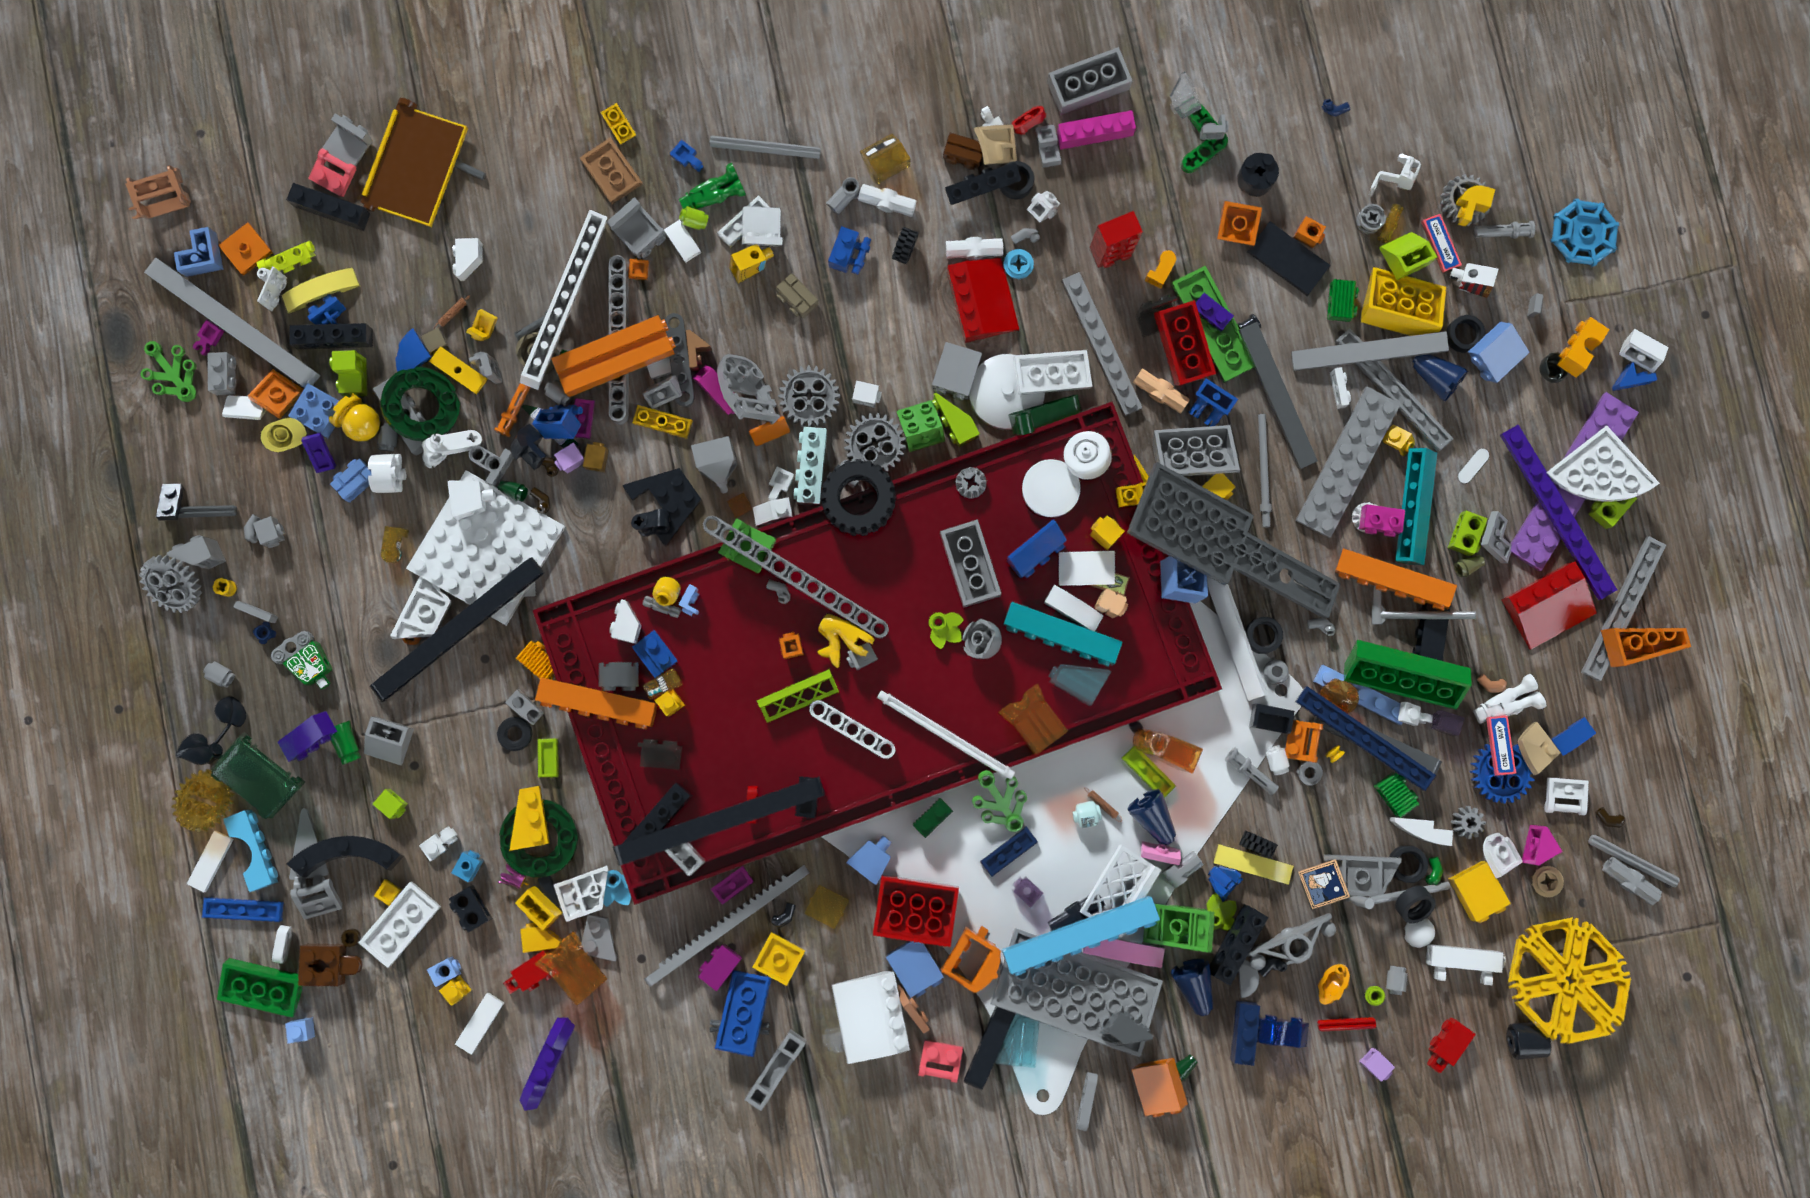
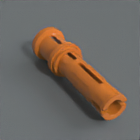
[494,383,530,438]

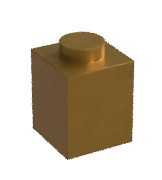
[583,442,609,473]

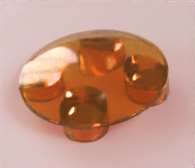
[1320,679,1359,714]

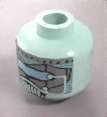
[1072,801,1102,828]

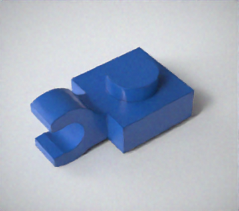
[670,139,704,172]

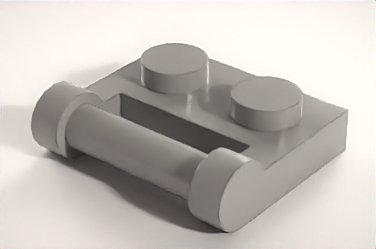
[290,879,343,920]

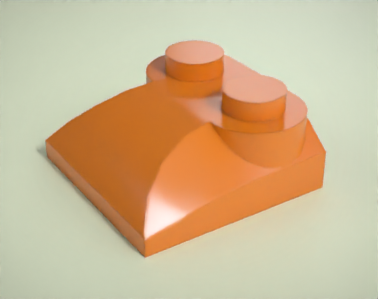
[1217,201,1262,246]

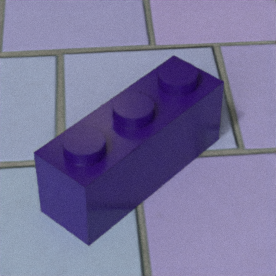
[278,711,337,762]

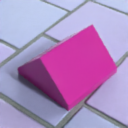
[1522,825,1562,866]

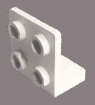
[742,206,782,247]

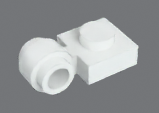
[419,826,458,861]

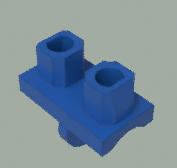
[307,294,347,325]

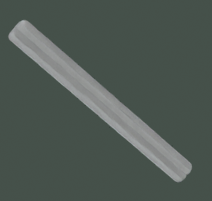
[1588,835,1680,887]

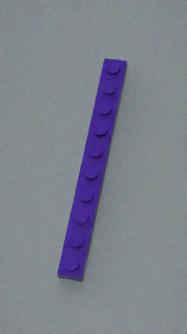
[1500,424,1617,600]

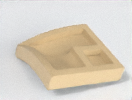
[974,125,1017,165]
[1518,722,1561,775]

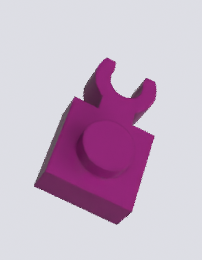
[193,319,225,356]

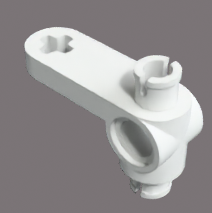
[421,430,482,468]

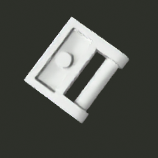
[1544,778,1588,815]

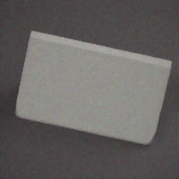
[642,375,682,409]

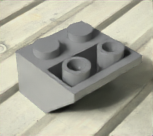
[166,535,226,569]
[364,717,414,766]

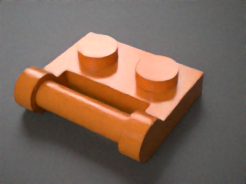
[1285,720,1323,763]

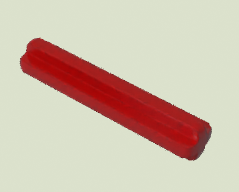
[1317,1017,1376,1031]

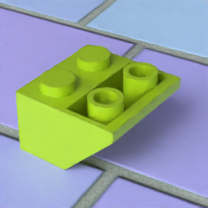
[1379,232,1437,280]

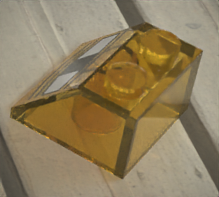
[860,134,911,184]

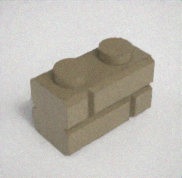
[776,273,819,319]

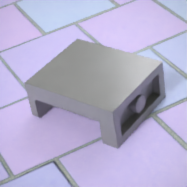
[606,197,667,259]
[932,342,982,401]

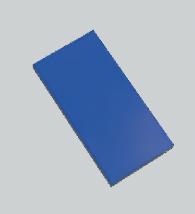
[715,970,772,1057]

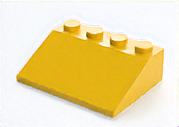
[1361,267,1446,336]

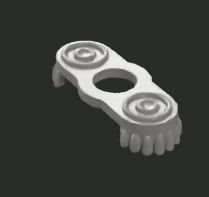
[271,631,314,665]

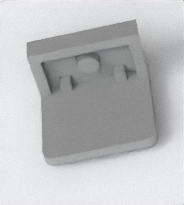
[322,113,373,166]

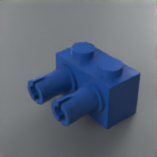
[1188,378,1239,426]

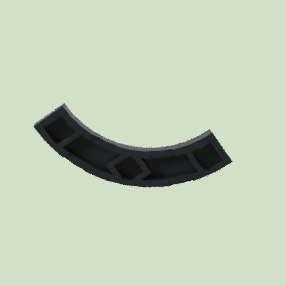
[287,836,404,878]

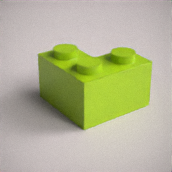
[329,350,367,397]

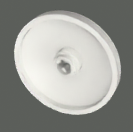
[969,354,1045,430]

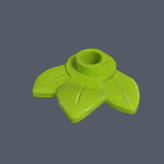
[929,612,963,649]
[1206,893,1237,931]

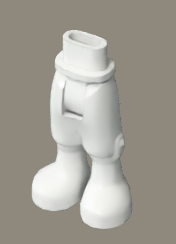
[1473,674,1547,724]

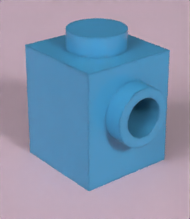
[451,850,484,882]

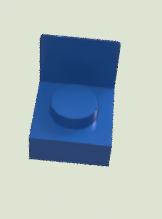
[1612,362,1657,391]

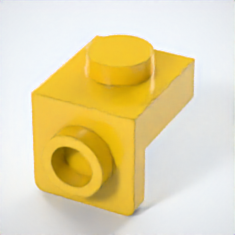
[466,309,498,341]
[1382,425,1415,457]

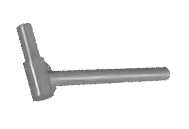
[1372,586,1476,625]
[1345,882,1450,909]

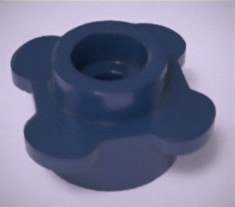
[253,621,276,644]

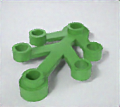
[141,341,197,402]
[972,770,1027,832]

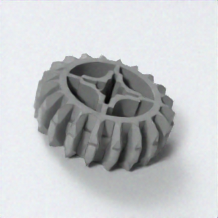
[1440,174,1492,226]

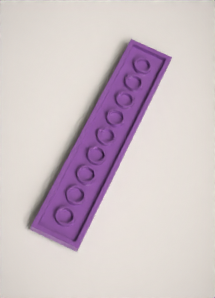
[1511,392,1639,571]

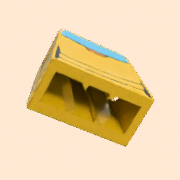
[729,244,774,284]

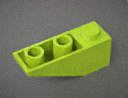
[932,393,980,447]

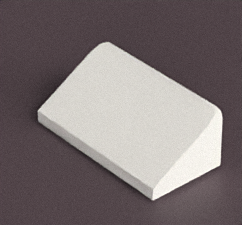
[222,395,267,420]

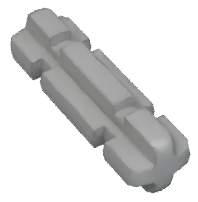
[643,596,681,618]

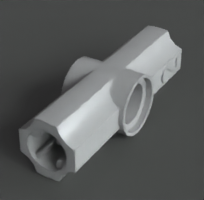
[1602,857,1662,905]

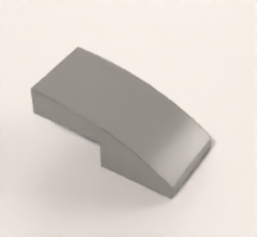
[1036,125,1061,167]

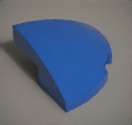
[396,328,432,372]

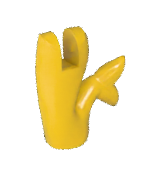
[817,614,875,668]

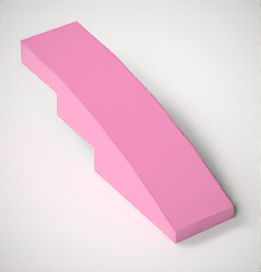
[1083,939,1165,968]

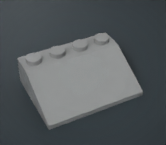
[1152,425,1240,476]

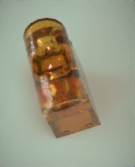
[998,684,1068,756]
[1133,729,1203,774]
[535,931,607,1006]

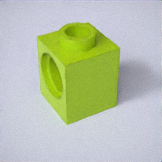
[373,789,408,819]

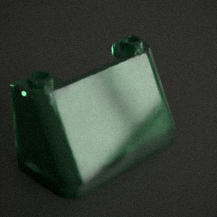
[210,732,306,819]

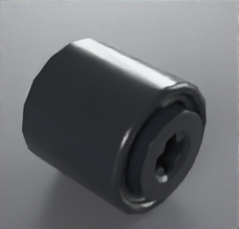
[1506,1022,1551,1060]

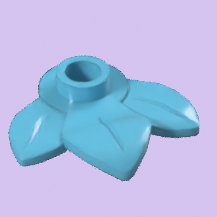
[603,870,631,907]

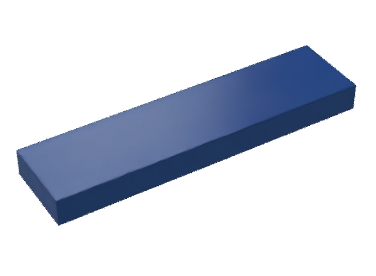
[202,897,284,922]

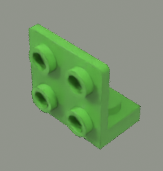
[897,400,946,452]
[718,518,776,573]

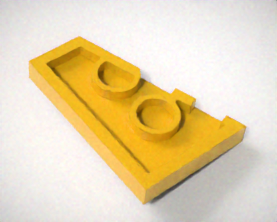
[510,786,550,851]

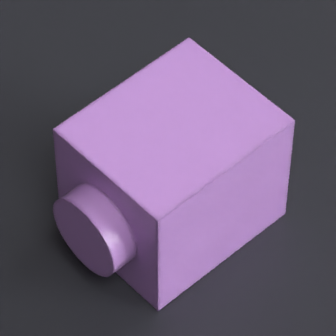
[554,442,584,474]
[1359,1047,1395,1082]

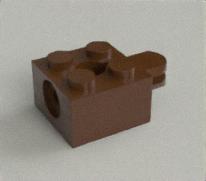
[298,943,363,986]

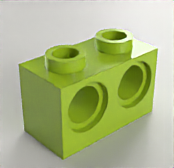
[1588,497,1637,529]
[1448,510,1488,556]

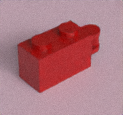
[503,949,559,994]
[1427,1017,1476,1073]

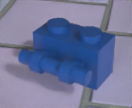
[828,226,871,275]
[532,405,583,439]

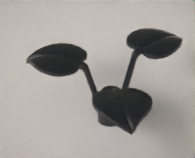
[176,696,260,781]

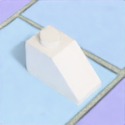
[752,497,793,526]

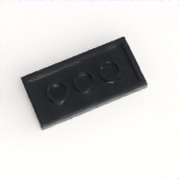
[1247,221,1331,296]

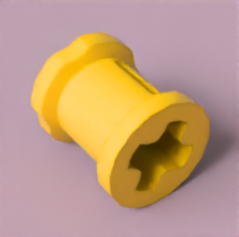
[213,578,237,597]

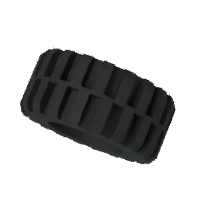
[821,459,895,536]

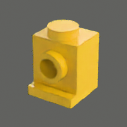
[655,690,685,717]
[439,975,472,1006]

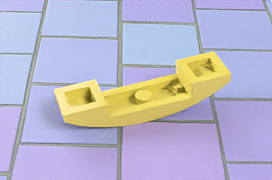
[282,268,360,314]
[1213,844,1294,885]

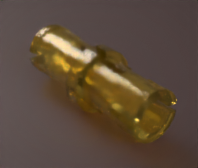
[1378,204,1404,243]

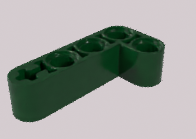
[1008,395,1082,435]

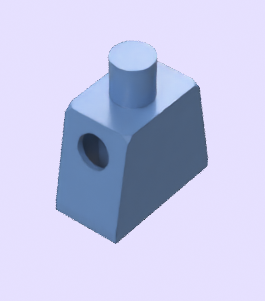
[846,836,892,885]

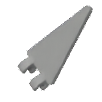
[289,808,329,889]

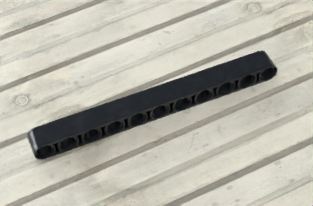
[370,557,545,702]
[613,776,826,866]

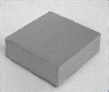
[1527,293,1544,318]

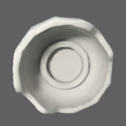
[1404,918,1435,948]

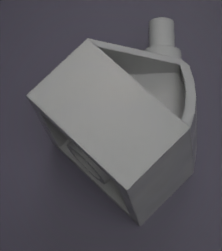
[691,436,738,493]

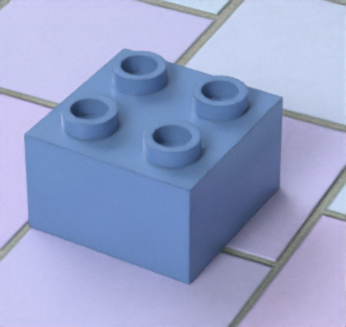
[288,383,339,438]
[1160,556,1208,604]

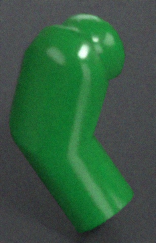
[1425,856,1443,885]

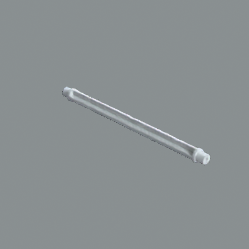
[877,690,1015,780]

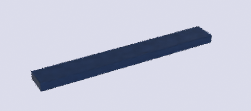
[1295,686,1436,791]

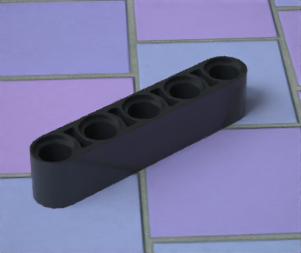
[963,1006,1016,1091]

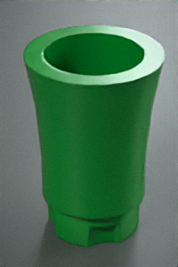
[330,720,361,765]

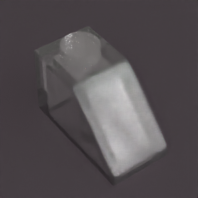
[1170,72,1202,119]

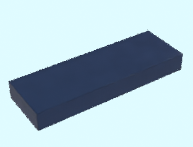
[980,826,1038,877]

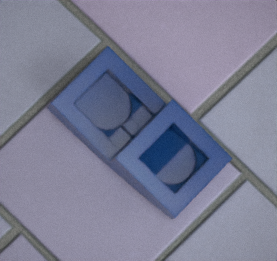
[1552,717,1596,756]

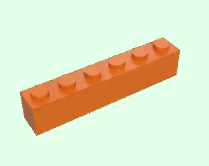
[1335,548,1457,611]
[535,677,658,730]

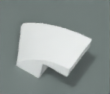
[554,866,608,922]

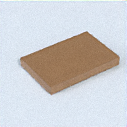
[580,137,643,205]

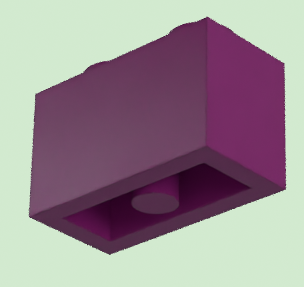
[698,944,742,992]

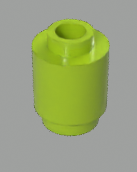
[679,206,708,230]

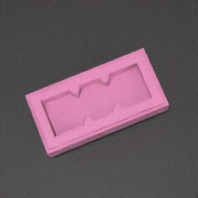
[1141,841,1181,865]

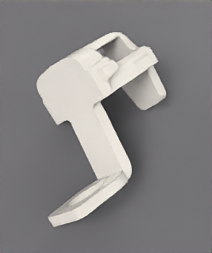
[1369,154,1421,196]

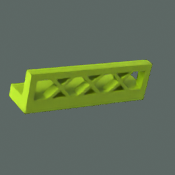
[757,670,839,723]

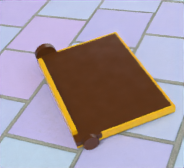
[361,97,468,227]

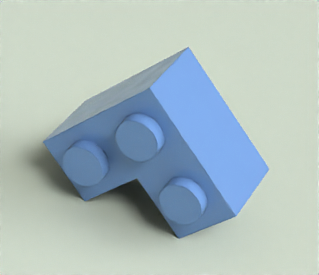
[174,227,223,277]

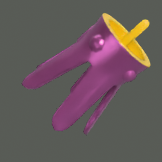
[497,864,529,889]

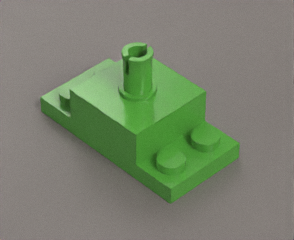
[1143,903,1215,952]

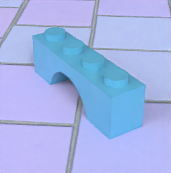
[223,810,278,892]

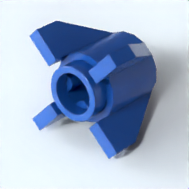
[1208,866,1243,902]

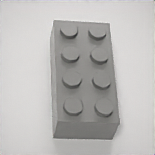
[1047,47,1132,115]
[940,520,1001,608]

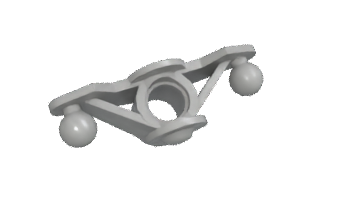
[1247,913,1336,970]

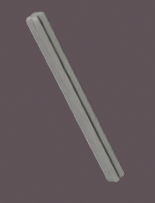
[710,136,821,159]

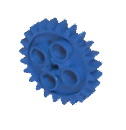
[1470,744,1535,803]

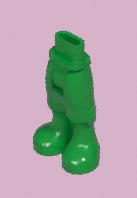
[679,162,746,210]

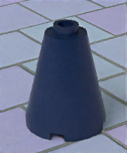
[1412,354,1469,401]
[1127,789,1176,845]
[1171,958,1213,1016]

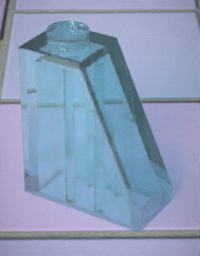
[1049,664,1111,706]
[995,1015,1040,1068]

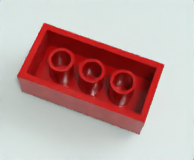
[1090,211,1143,268]
[1154,300,1216,386]

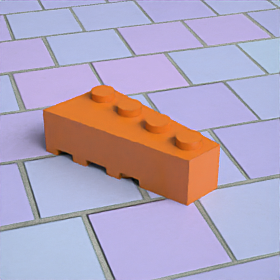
[1601,628,1691,667]

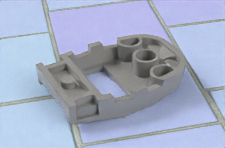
[717,354,780,424]

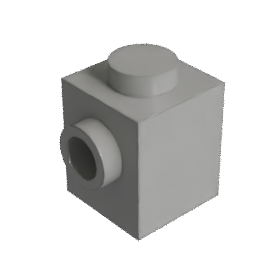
[253,516,285,548]

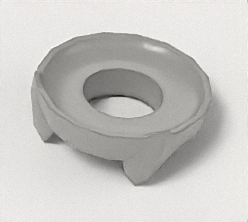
[1263,659,1289,684]
[1296,761,1323,785]

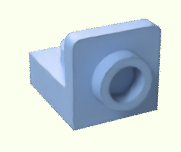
[679,584,699,616]

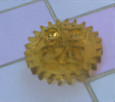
[171,769,235,833]

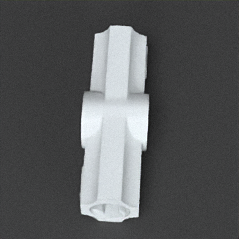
[858,184,917,217]
[946,237,1003,260]

